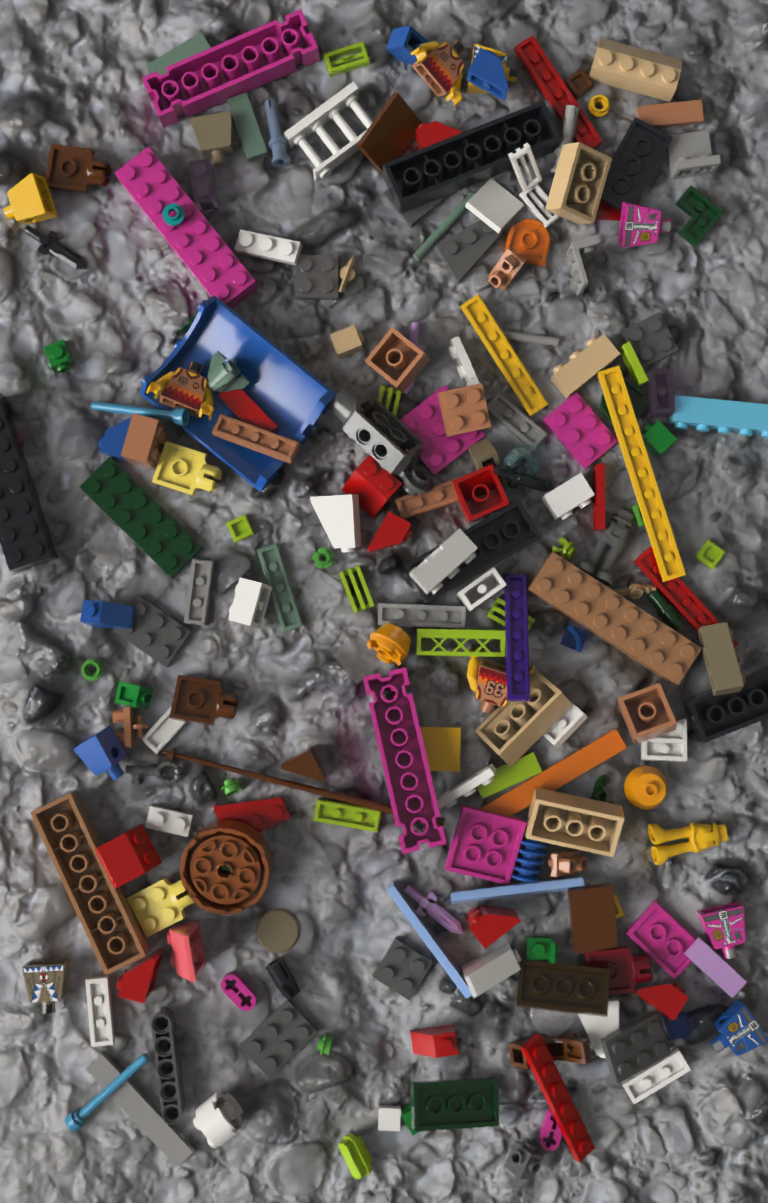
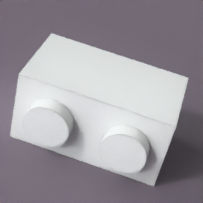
[541,473,595,520]
[457,567,506,611]
[228,578,273,629]

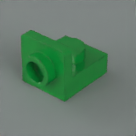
[43,339,75,373]
[115,681,153,709]
[526,936,559,964]

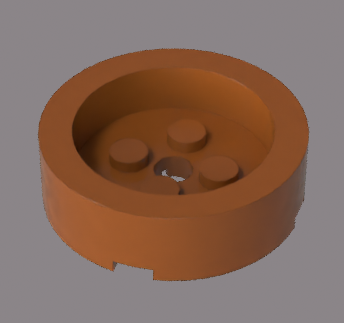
[180,820,273,915]

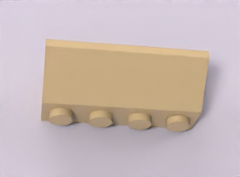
[589,37,682,102]
[475,670,572,767]

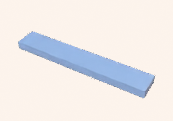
[450,877,584,904]
[387,881,472,999]

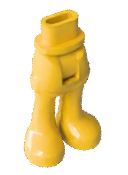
[647,822,728,865]

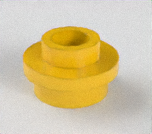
[588,95,610,117]

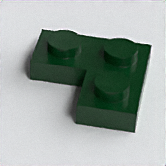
[675,185,724,248]

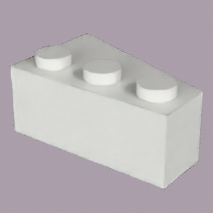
[409,528,478,594]

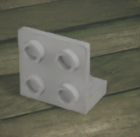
[667,130,721,179]
[564,235,600,296]

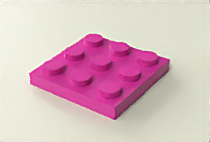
[400,385,485,476]
[444,805,527,885]

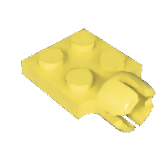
[152,441,222,496]
[126,877,194,937]

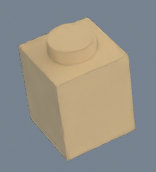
[330,325,365,359]

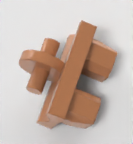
[488,246,527,291]
[112,706,149,747]
[548,849,587,877]

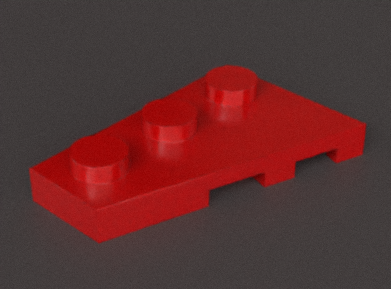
[212,796,291,832]

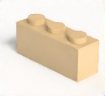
[550,334,620,399]

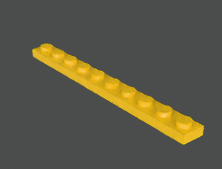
[597,366,686,582]

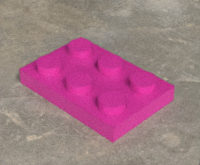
[542,392,618,470]

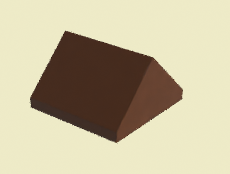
[280,746,327,782]

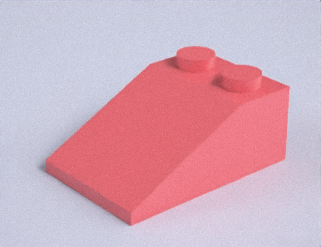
[167,920,206,982]

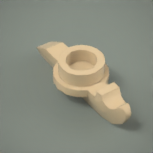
[338,254,355,293]
[613,584,656,599]

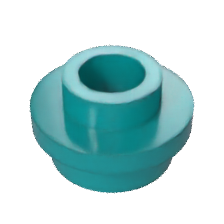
[162,203,185,226]

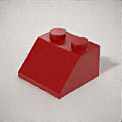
[341,455,402,519]
[452,464,510,524]
[95,824,162,889]
[466,904,521,949]
[116,948,164,1004]

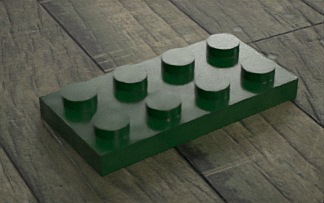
[411,1077,499,1132]

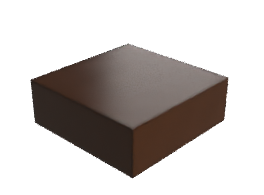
[564,68,594,100]

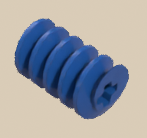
[511,833,549,883]

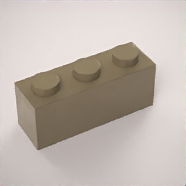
[697,622,746,696]

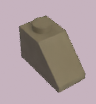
[468,438,507,486]

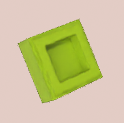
[226,514,255,543]
[694,539,726,570]

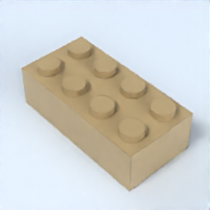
[525,787,625,857]

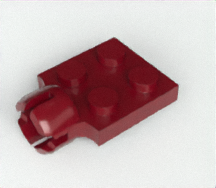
[585,946,653,995]

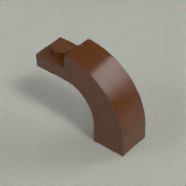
[508,1032,592,1069]

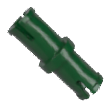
[646,589,685,631]

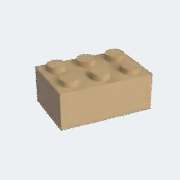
[545,142,612,224]

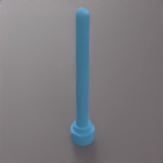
[91,401,190,426]
[65,1053,149,1132]

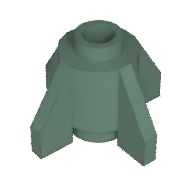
[208,351,250,392]

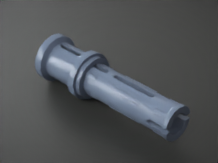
[264,98,291,167]

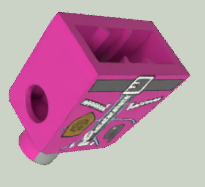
[618,202,671,247]
[696,902,746,959]

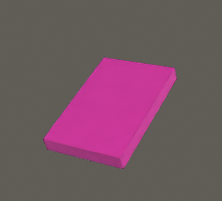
[625,900,696,980]

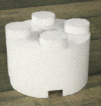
[193,1090,246,1148]

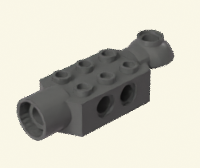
[328,386,435,496]

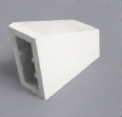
[310,494,361,552]
[462,944,522,998]
[578,995,619,1058]

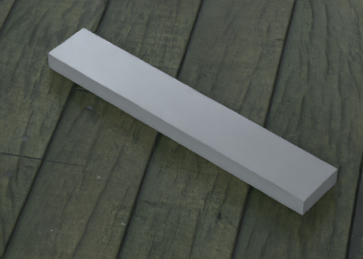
[86,1052,194,1167]

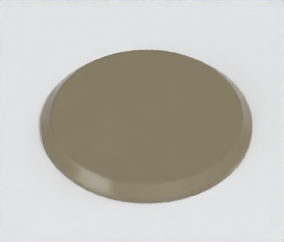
[256,908,300,953]

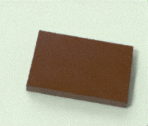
[357,92,423,175]
[567,883,618,954]

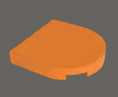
[504,219,551,267]

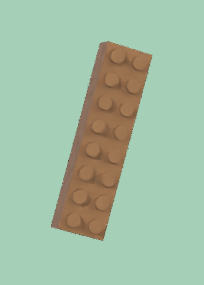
[527,552,702,685]
[30,790,151,976]

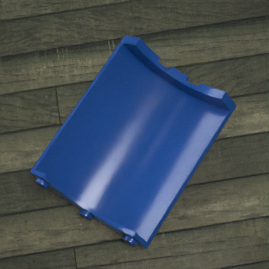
[140,295,337,492]

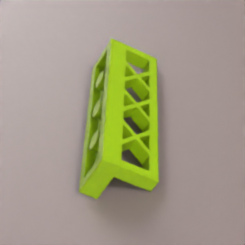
[416,627,505,657]

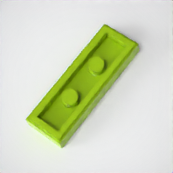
[477,751,542,799]
[313,798,382,832]

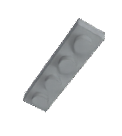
[378,603,466,629]

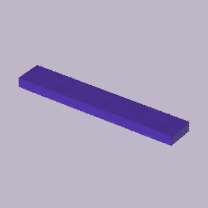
[504,574,530,701]

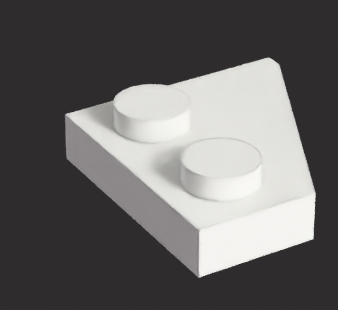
[641,719,687,762]

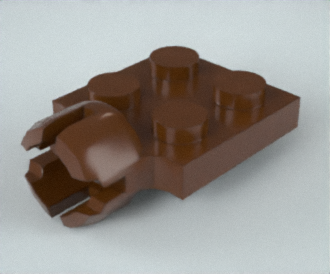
[45,144,111,194]
[170,675,238,726]

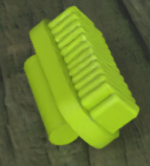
[338,1133,373,1179]

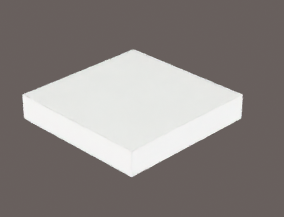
[465,178,524,234]

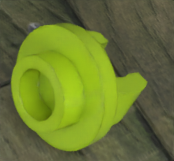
[552,538,576,560]

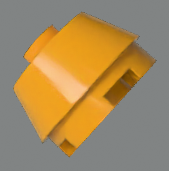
[367,623,411,666]
[624,766,668,810]

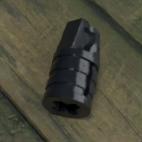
[265,957,300,1000]

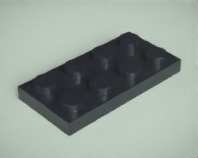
[600,117,673,212]

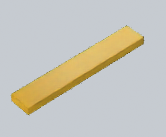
[460,294,548,417]

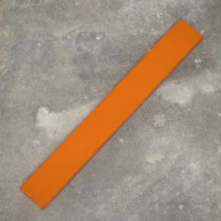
[478,728,627,816]

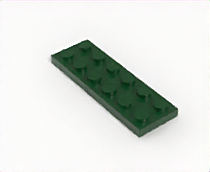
[80,457,203,579]

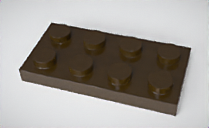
[516,960,610,1017]

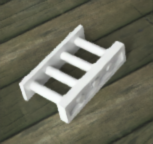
[284,81,373,182]

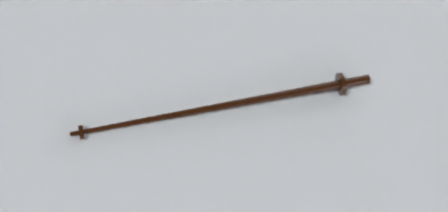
[162,747,445,827]

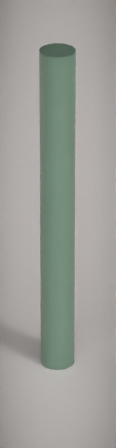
[413,192,474,261]

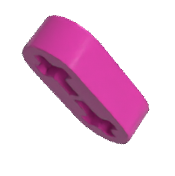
[221,972,257,1011]
[538,1108,562,1151]

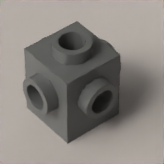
[504,1140,544,1180]

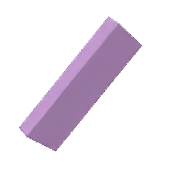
[684,937,747,998]

